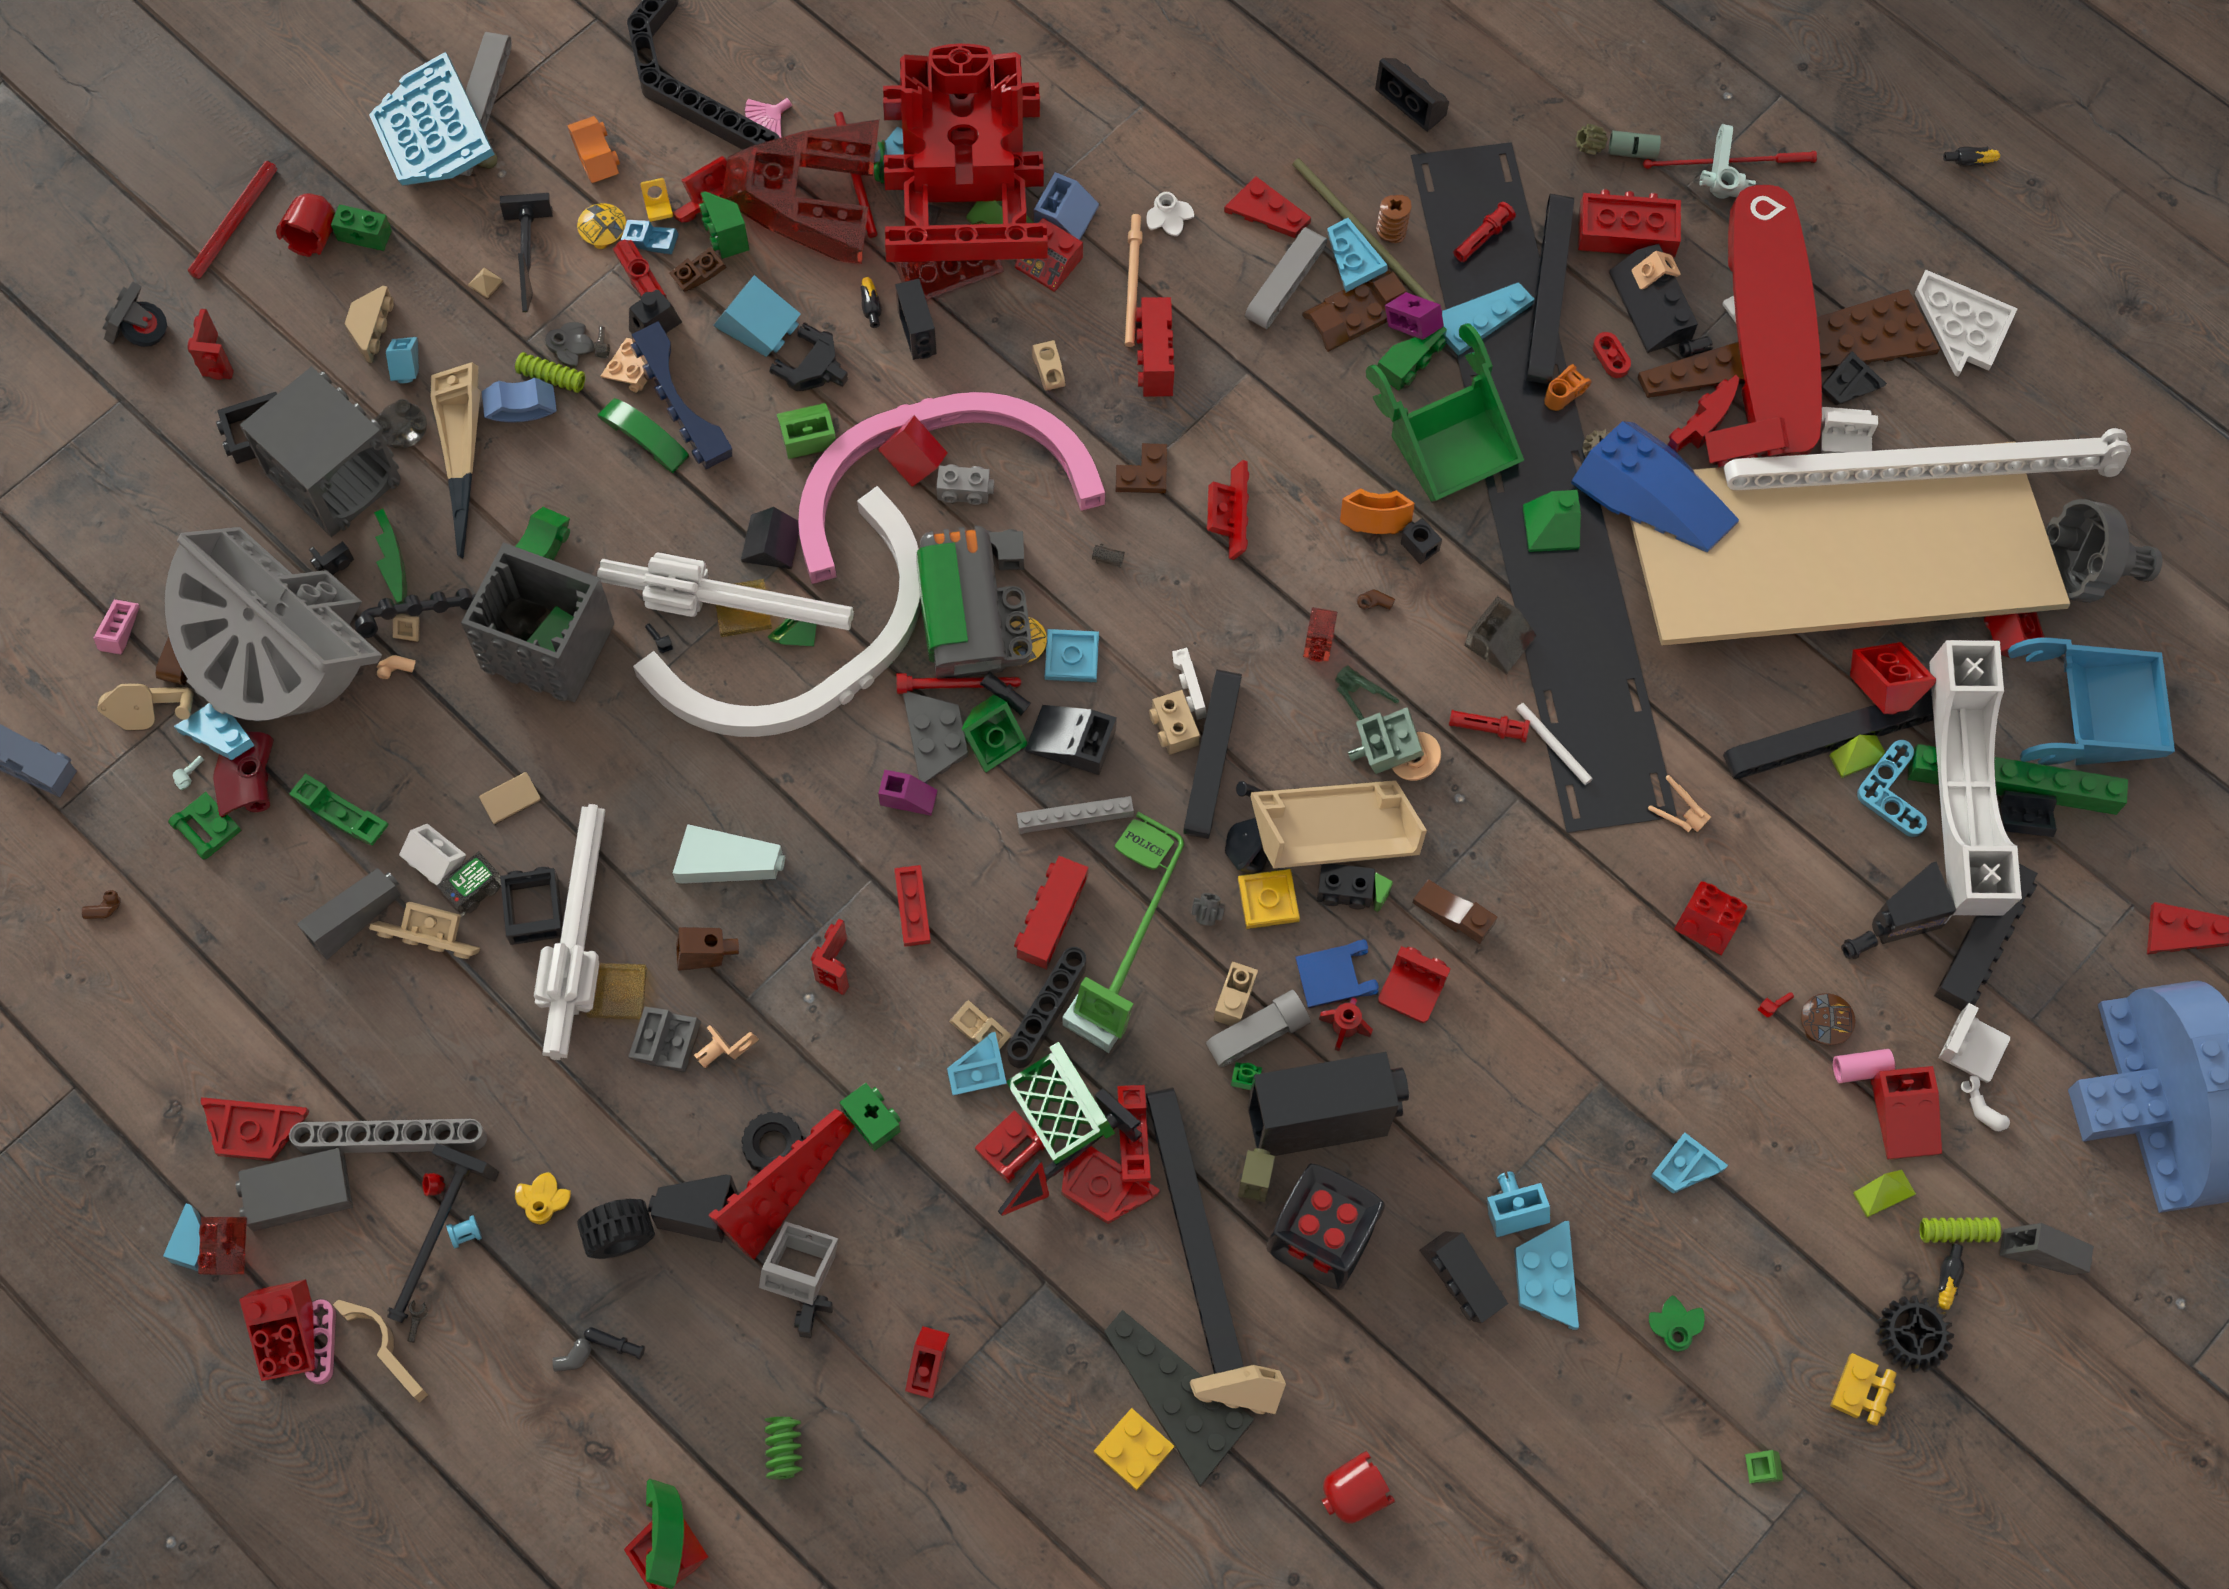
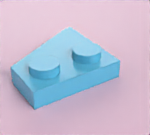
[1651,1132,1728,1193]

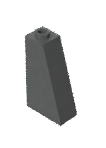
[297,868,401,960]

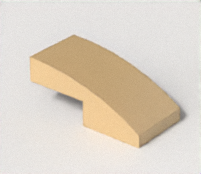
[949,1000,1011,1050]

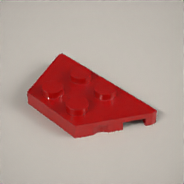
[201,1097,309,1162]
[1061,1141,1160,1224]

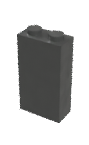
[236,1148,353,1231]

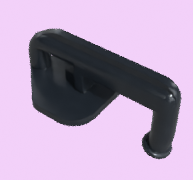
[1225,781,1267,875]

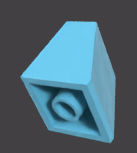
[713,275,801,356]

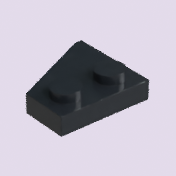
[1822,351,1887,405]

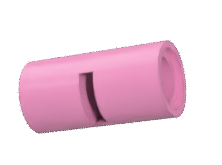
[1833,1049,1895,1083]

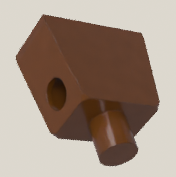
[676,927,739,971]

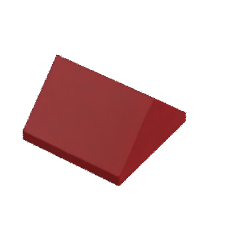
[878,415,948,487]

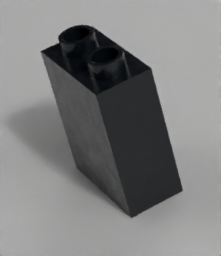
[1247,1052,1409,1156]

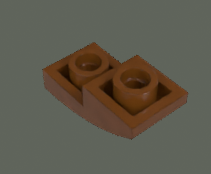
[669,247,727,292]

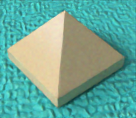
[468,268,503,299]
[393,614,419,642]

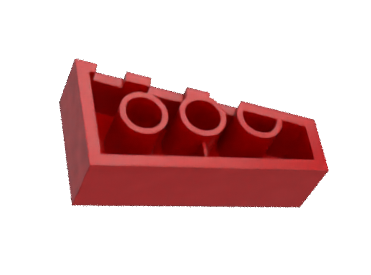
[1136,297,1174,397]

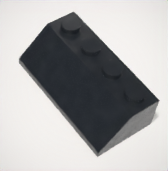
[1609,244,1698,353]

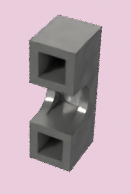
[955,529,1024,570]

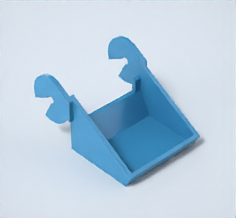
[2008,638,2175,765]

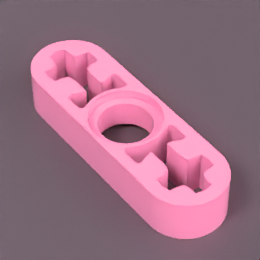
[304,1300,336,1384]

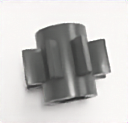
[1191,893,1225,926]

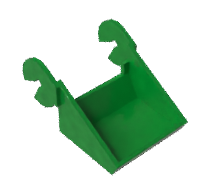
[1366,323,1524,502]

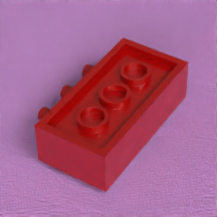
[1578,189,1681,258]

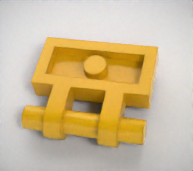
[1830,1353,1897,1426]

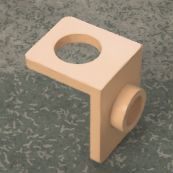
[1632,251,1681,290]

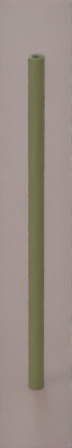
[1292,158,1437,303]

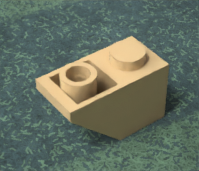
[1214,962,1258,1026]

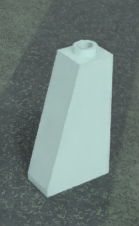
[673,824,786,883]

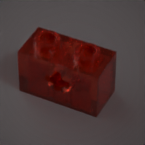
[1303,607,1338,662]
[197,1217,247,1275]

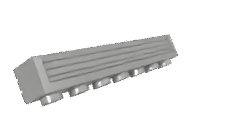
[1017,796,1134,834]

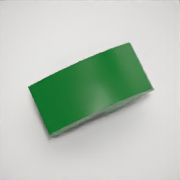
[1231,1062,1262,1090]

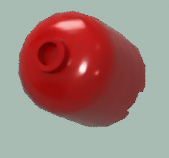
[276,193,335,257]
[1321,1450,1395,1524]

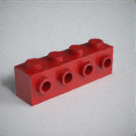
[1014,856,1089,970]

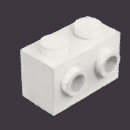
[399,824,466,886]

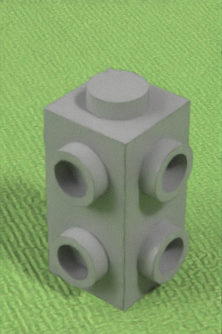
[937,464,994,505]

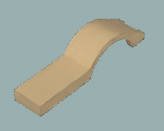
[333,1300,428,1403]

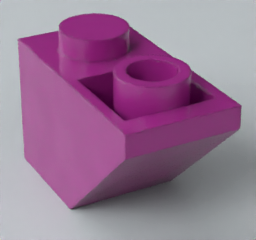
[878,770,938,816]

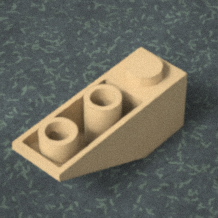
[1190,1365,1286,1414]

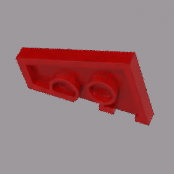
[1224,176,1311,238]
[2147,902,2229,955]

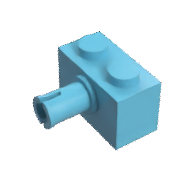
[1487,1172,1550,1237]

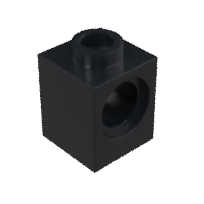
[1401,518,1442,565]

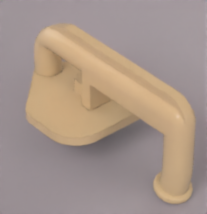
[97,684,194,730]

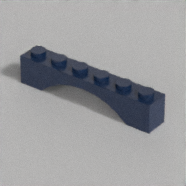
[630,321,732,470]

